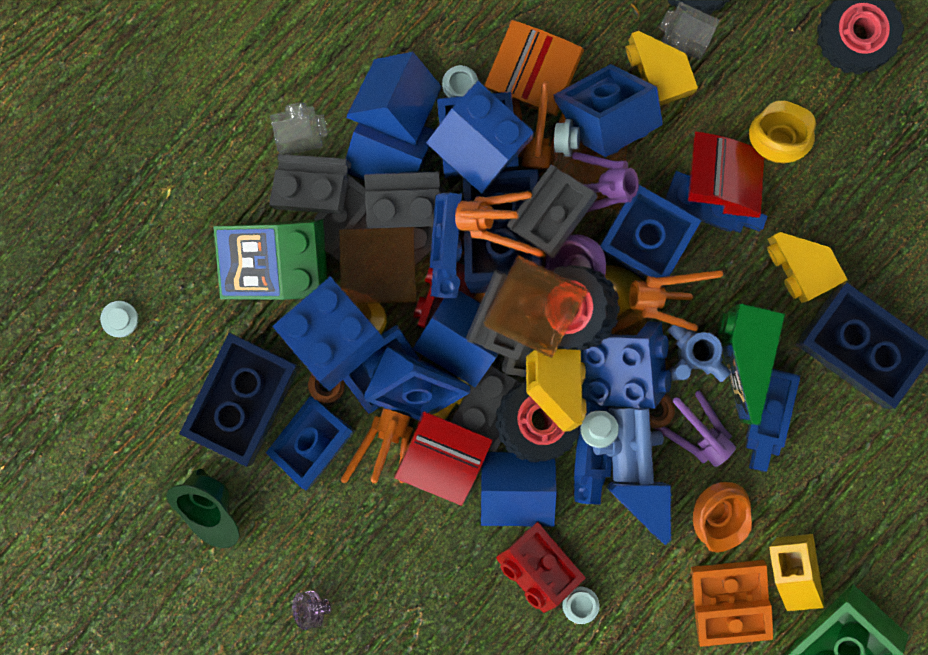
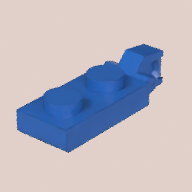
[665,171,768,233]
[430,193,462,298]
[746,369,800,472]
[574,401,612,505]

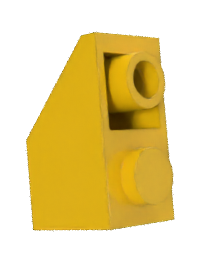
[625,31,698,106]
[767,232,848,303]
[526,347,587,432]
[769,534,825,611]

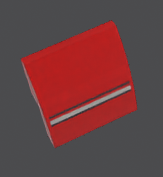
[688,131,764,218]
[394,411,493,506]

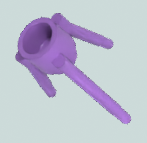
[572,152,639,213]
[654,391,736,467]

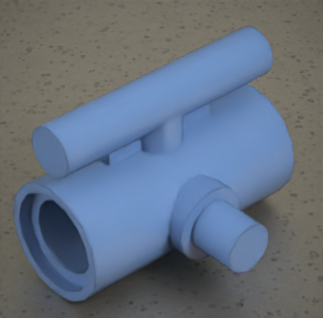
[667,325,731,382]
[593,406,664,485]

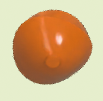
[693,482,752,553]

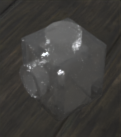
[659,2,720,60]
[270,102,328,155]

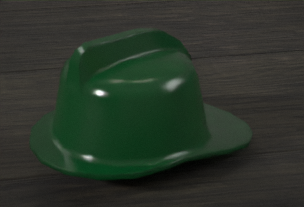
[166,469,240,548]

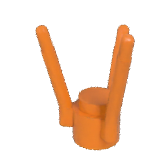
[512,81,566,170]
[455,191,544,257]
[629,270,723,331]
[341,408,413,483]

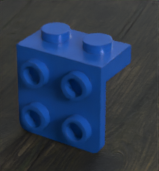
[578,322,671,409]

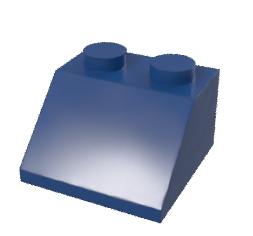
[554,64,663,157]
[426,81,534,194]

